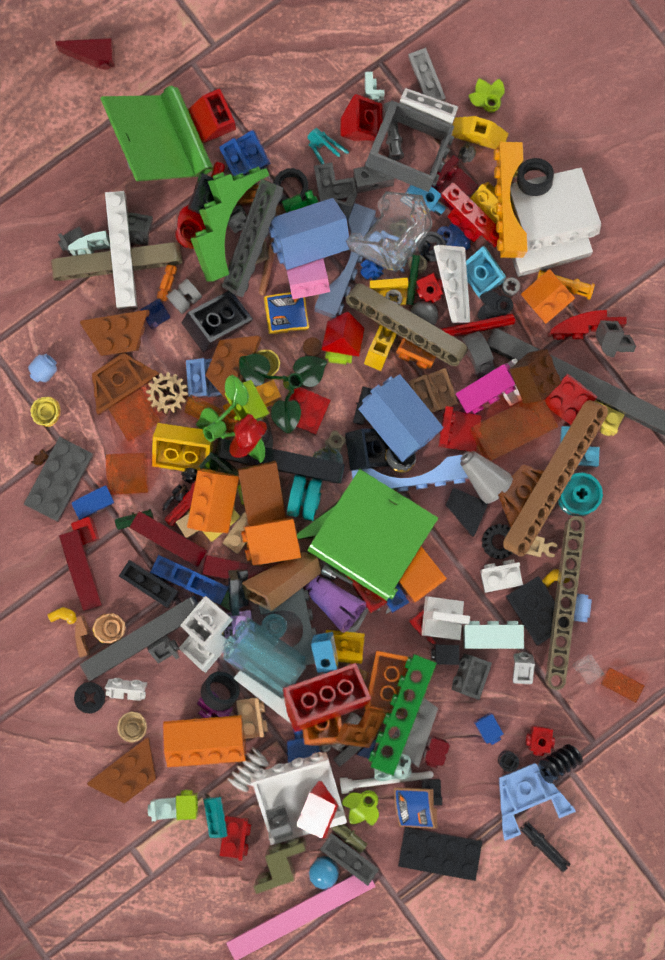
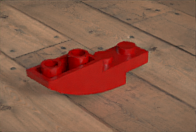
[548,310,627,340]

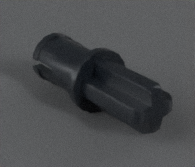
[353,386,372,425]

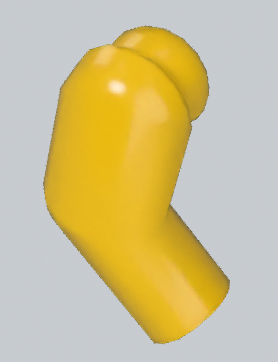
[542,569,570,588]
[47,607,77,624]

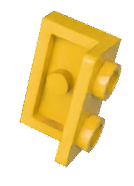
[324,630,365,664]

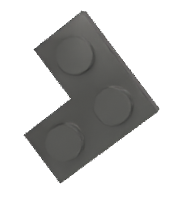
[314,163,357,202]

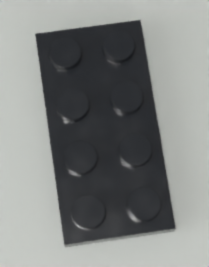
[398,827,482,881]

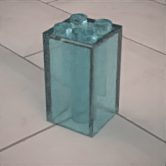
[222,617,306,699]

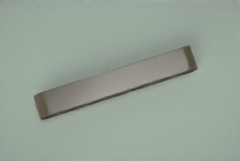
[51,242,182,281]
[346,283,468,366]

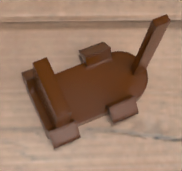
[31,449,49,465]

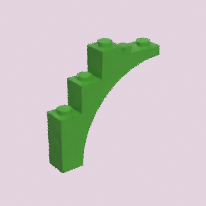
[190,166,269,281]

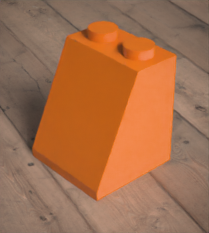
[241,516,301,565]
[398,546,447,603]

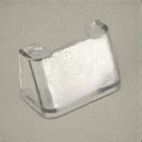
[346,191,432,271]

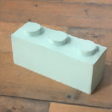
[463,621,524,649]

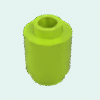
[325,351,352,365]

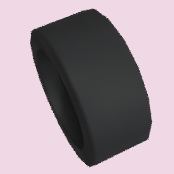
[517,158,554,196]
[273,168,309,204]
[201,671,240,711]

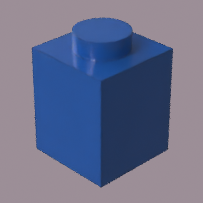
[474,713,504,745]

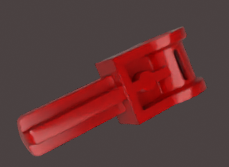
[164,481,196,526]

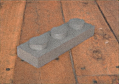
[408,48,446,101]

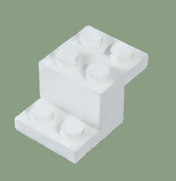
[179,596,233,673]

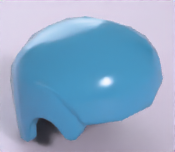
[309,856,339,889]

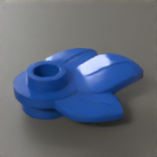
[437,223,471,250]

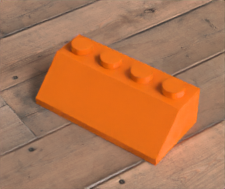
[163,715,246,767]

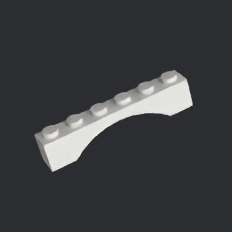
[105,191,138,309]

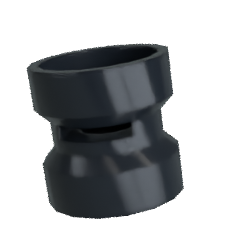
[498,750,519,772]

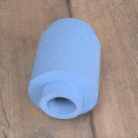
[574,594,592,622]

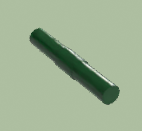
[406,255,420,305]

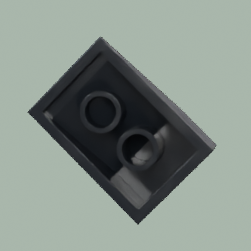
[181,291,253,353]

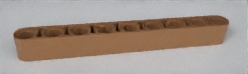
[503,400,608,556]

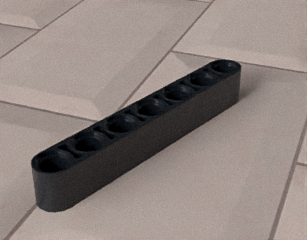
[214,438,345,484]

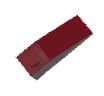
[55,38,115,70]

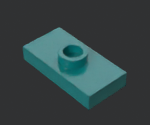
[203,797,227,838]

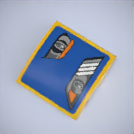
[264,293,309,334]

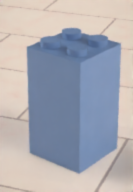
[269,198,351,270]
[359,374,444,462]

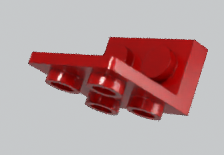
[438,406,482,452]

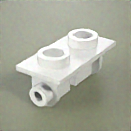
[105,678,147,701]

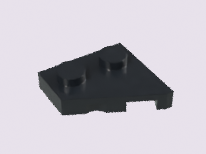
[445,487,488,537]

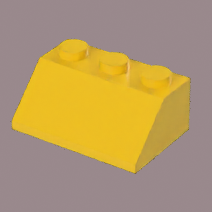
[152,423,214,471]

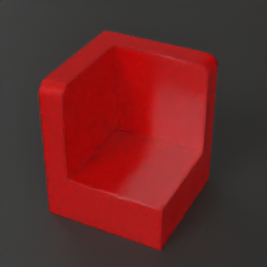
[71,517,100,546]

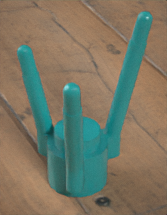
[307,128,349,164]

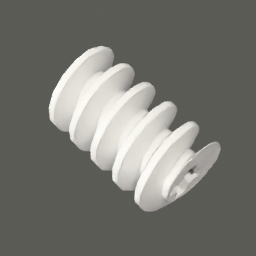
[227,747,269,792]

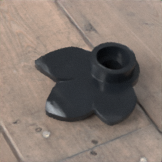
[477,291,513,320]
[162,484,189,511]

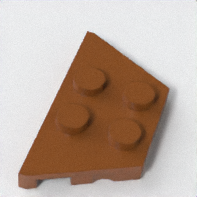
[80,310,150,356]
[205,336,262,404]
[92,353,159,415]
[498,464,544,527]
[87,737,157,804]

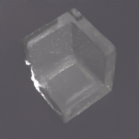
[573,654,605,684]

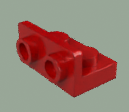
[219,815,252,861]

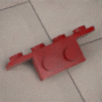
[441,183,500,247]

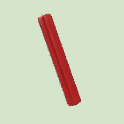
[441,314,515,337]

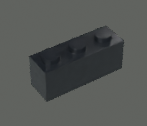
[119,560,180,608]

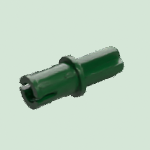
[115,509,154,530]

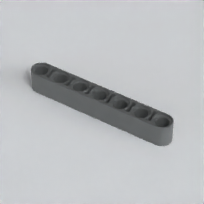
[80,595,199,682]

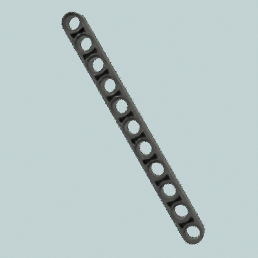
[487,328,665,436]

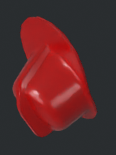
[175,205,206,249]
[229,414,267,458]

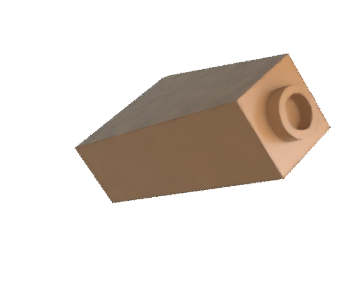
[242,552,321,611]

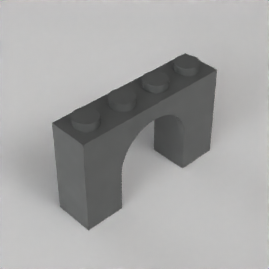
[259,588,317,672]

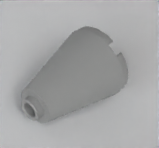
[460,451,513,504]

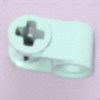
[374,754,411,781]

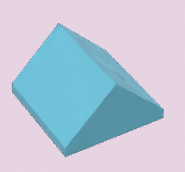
[466,246,506,299]

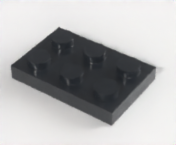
[505,576,567,646]

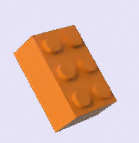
[365,650,412,717]

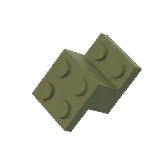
[254,837,307,894]

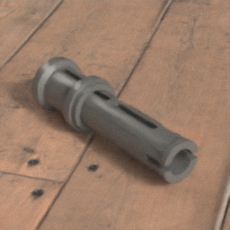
[384,102,405,161]

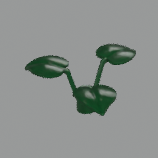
[239,354,327,434]

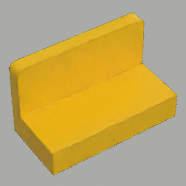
[369,278,408,305]

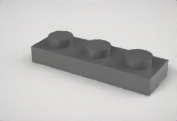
[320,833,380,886]

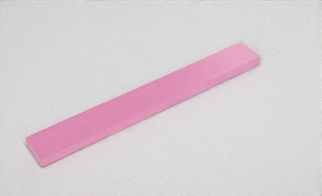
[226,875,375,960]

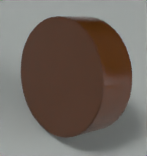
[303,337,322,357]

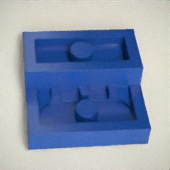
[219,130,271,176]

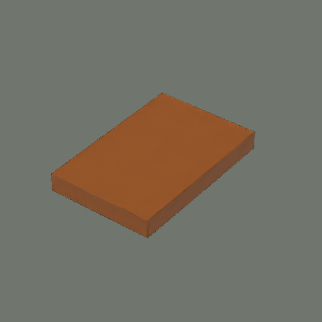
[237,461,286,525]

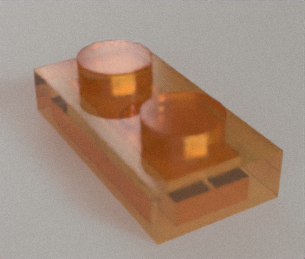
[600,667,645,703]

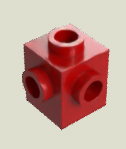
[416,271,444,303]
[526,725,555,756]

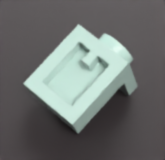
[364,72,385,102]
[148,797,176,821]

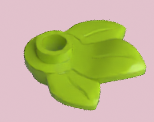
[469,79,505,112]
[342,790,379,826]

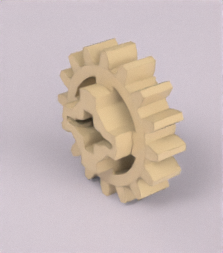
[146,372,188,414]

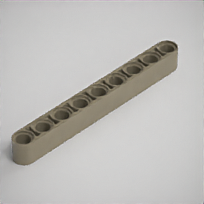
[545,516,585,690]

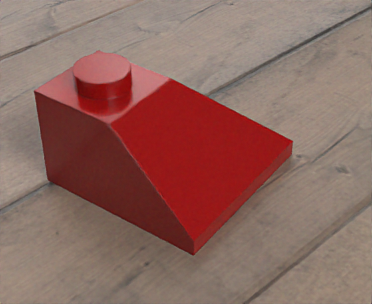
[341,94,383,141]

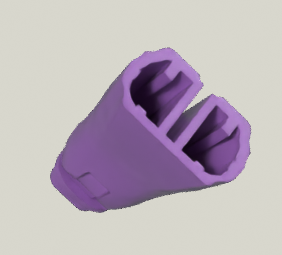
[304,575,366,633]

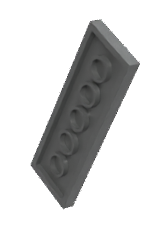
[222,179,283,297]

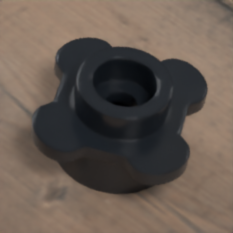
[181,468,198,484]

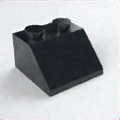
[345,429,390,471]

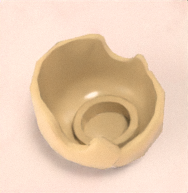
[117,711,147,742]

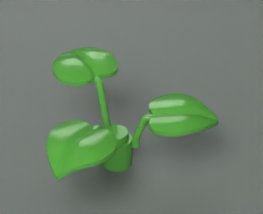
[196,374,265,463]

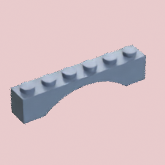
[314,203,378,318]

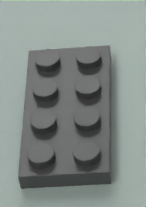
[24,437,94,522]

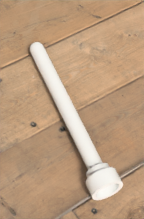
[340,771,434,794]

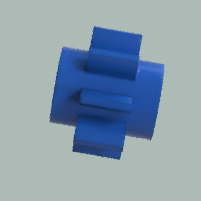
[360,256,384,280]

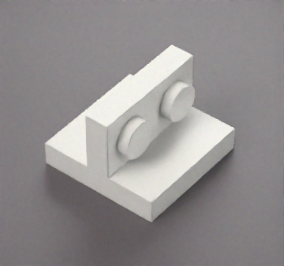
[422,597,470,640]

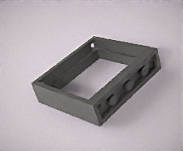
[365,100,454,192]

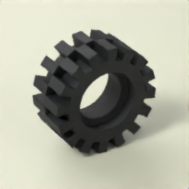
[481,524,513,559]

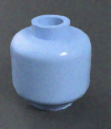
[28,354,57,382]

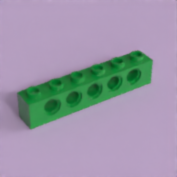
[368,654,437,776]

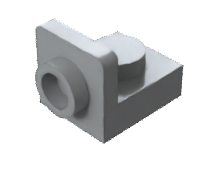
[512,652,535,684]

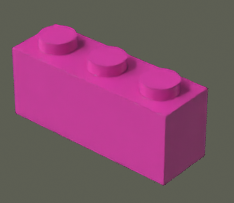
[456,364,516,414]

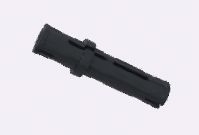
[520,821,571,873]

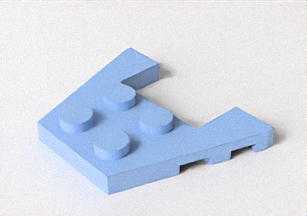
[499,762,576,841]

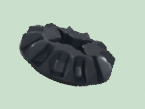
[418,231,447,262]
[74,682,105,714]

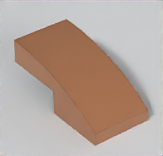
[75,616,91,658]

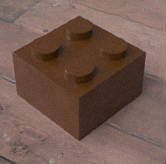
[509,349,561,404]

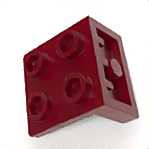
[432,155,479,211]

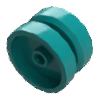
[557,472,603,516]
[287,474,322,521]

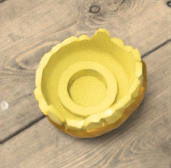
[30,397,61,427]

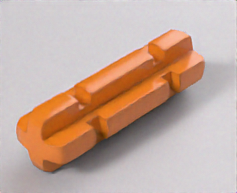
[157,265,177,301]

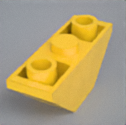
[451,116,509,149]

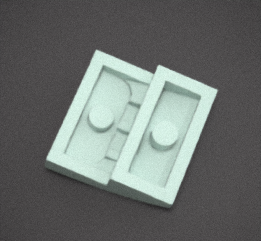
[68,231,111,256]

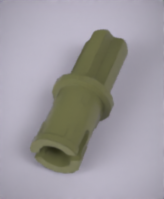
[331,824,367,854]

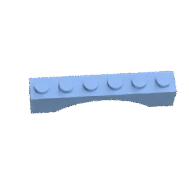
[352,455,468,492]

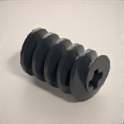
[538,744,583,784]

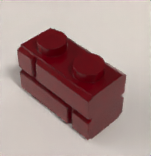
[423,735,450,769]

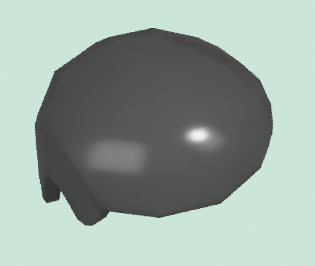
[410,300,438,325]

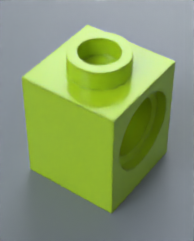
[176,790,198,820]

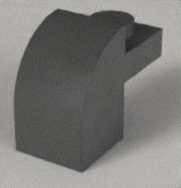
[596,320,636,357]
[462,331,495,379]
[265,805,293,841]

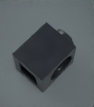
[431,644,459,665]

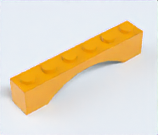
[493,142,527,258]

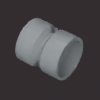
[166,279,202,314]

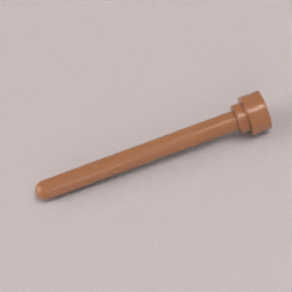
[259,206,286,296]

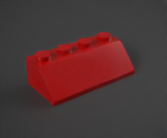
[283,663,371,732]

